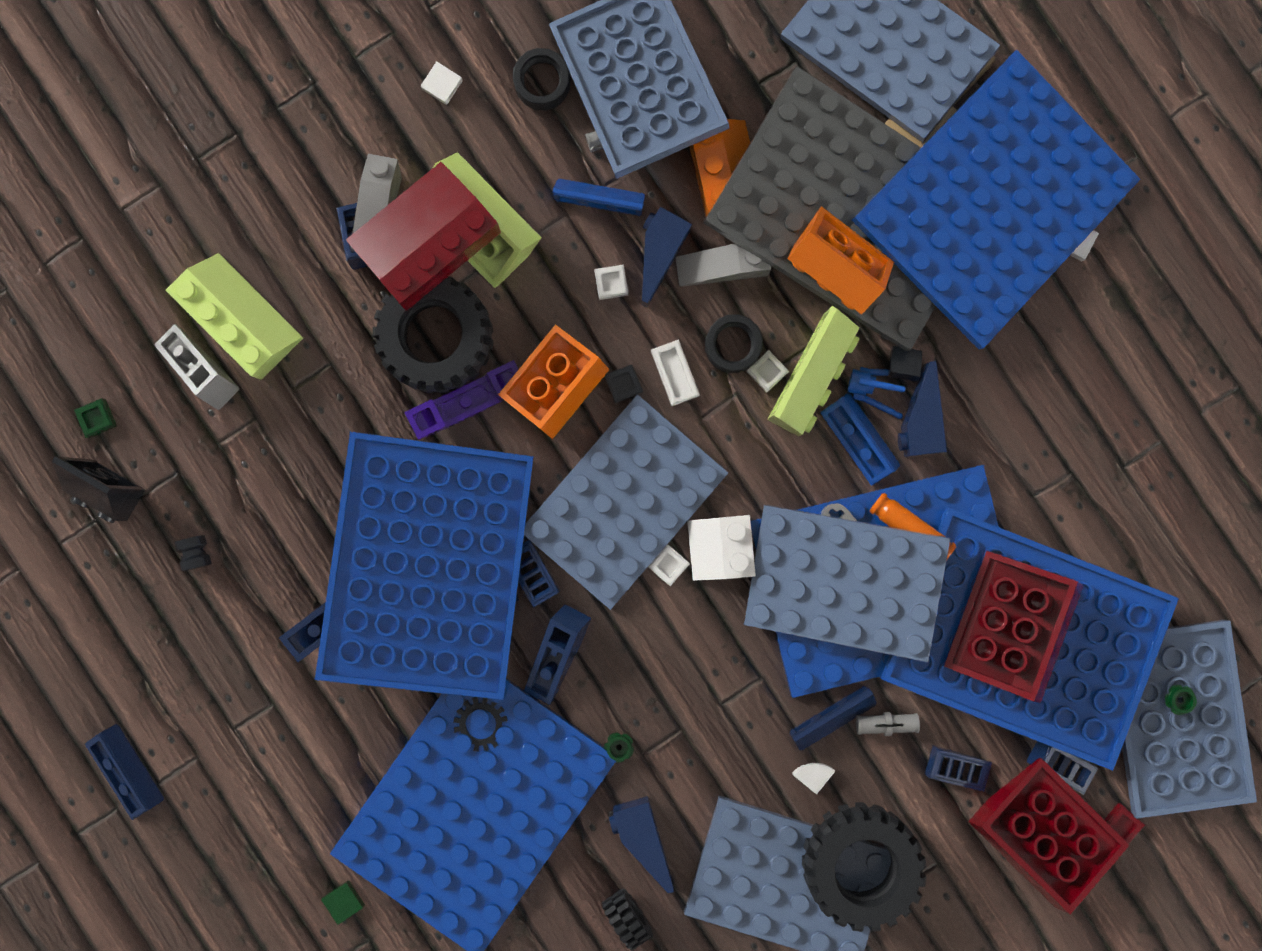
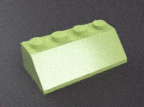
[433,152,542,288]
[166,253,303,380]
[767,306,860,436]

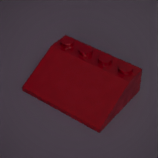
[346,162,501,311]
[944,551,1083,703]
[968,758,1130,915]

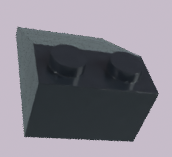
[52,456,145,523]

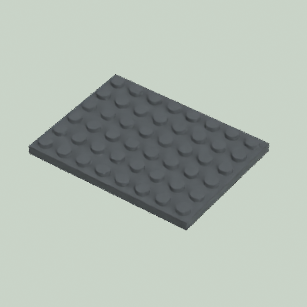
[703,66,935,352]

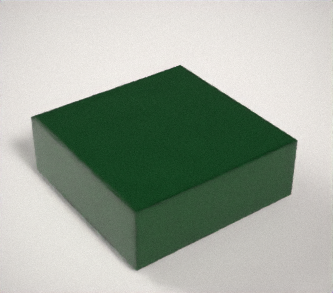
[74,398,117,438]
[321,880,365,925]

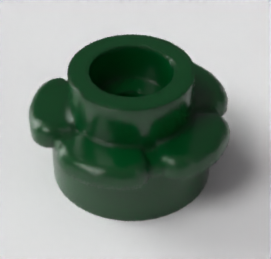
[1165,685,1197,715]
[604,732,634,763]

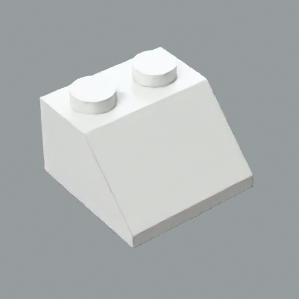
[687,515,756,581]

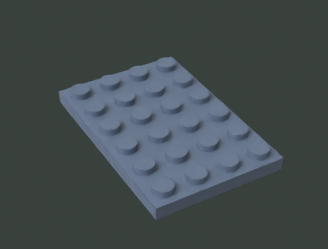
[549,0,729,179]
[781,0,1000,143]
[524,394,728,610]
[744,505,950,662]
[1122,620,1257,819]
[684,796,891,951]

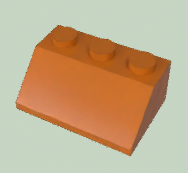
[689,119,750,217]
[787,206,894,315]
[498,324,610,439]

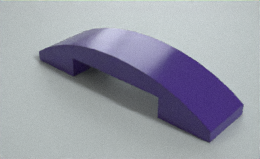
[404,360,518,440]

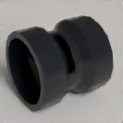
[174,535,212,572]

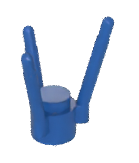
[847,367,906,419]

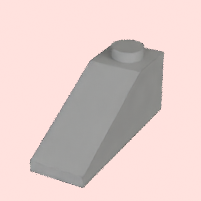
[350,154,402,252]
[676,244,771,287]
[154,324,240,410]

